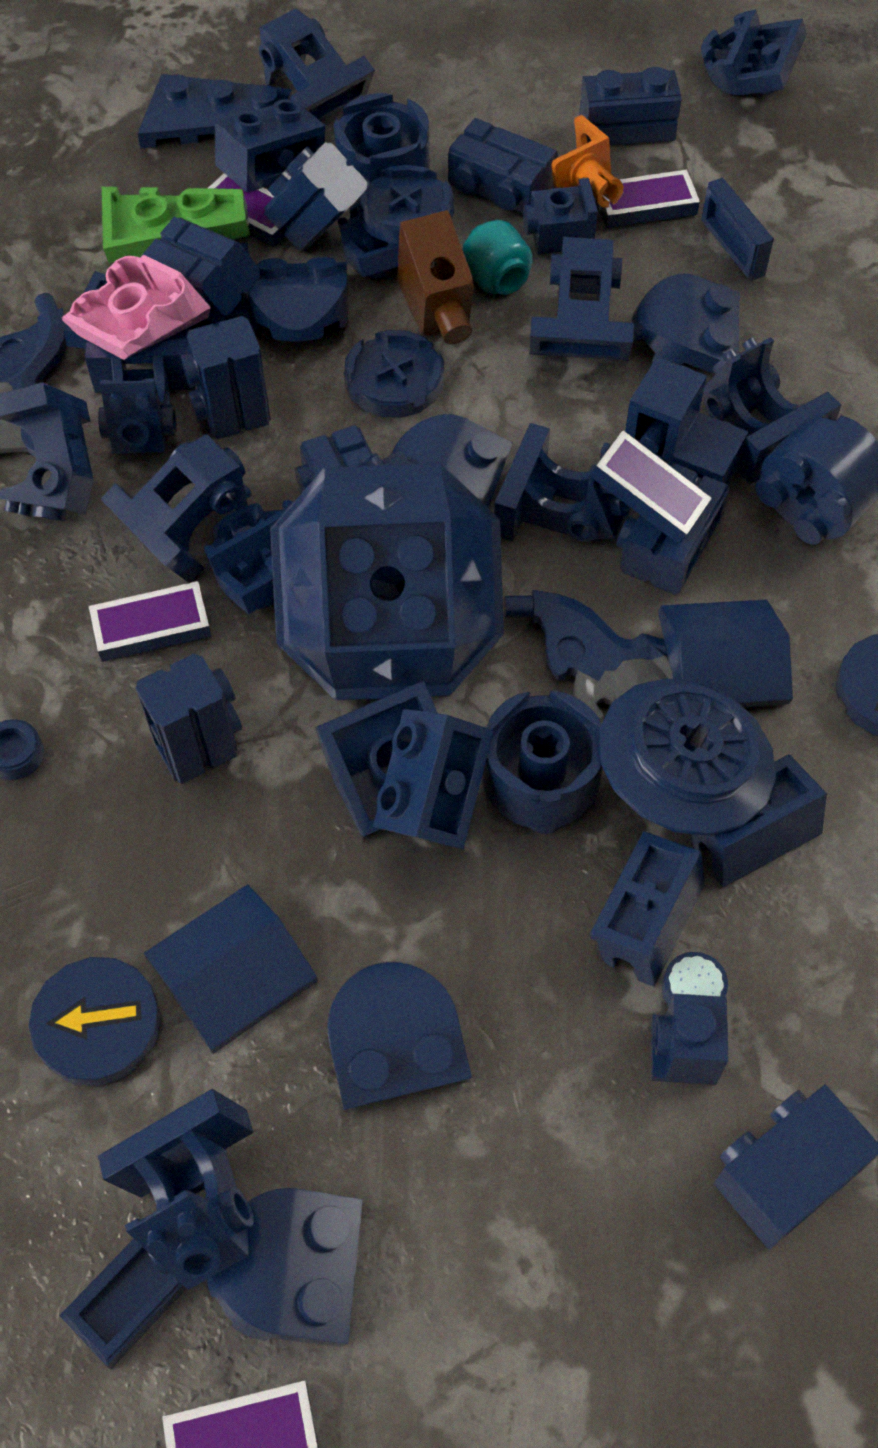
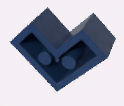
[625,356,748,486]

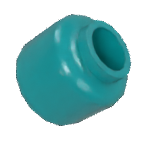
[462,220,533,295]

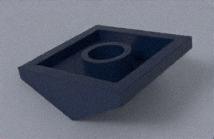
[658,599,793,707]
[315,681,438,837]
[144,884,318,1054]

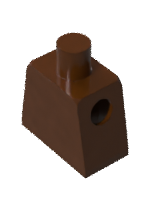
[397,210,474,344]

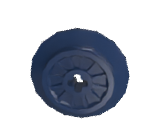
[598,678,776,836]

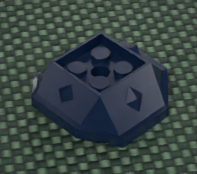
[270,463,504,700]

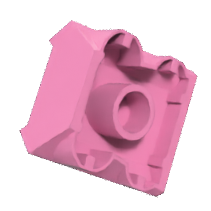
[62,255,211,360]

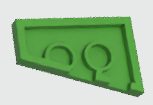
[101,187,250,264]

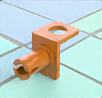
[552,115,624,208]

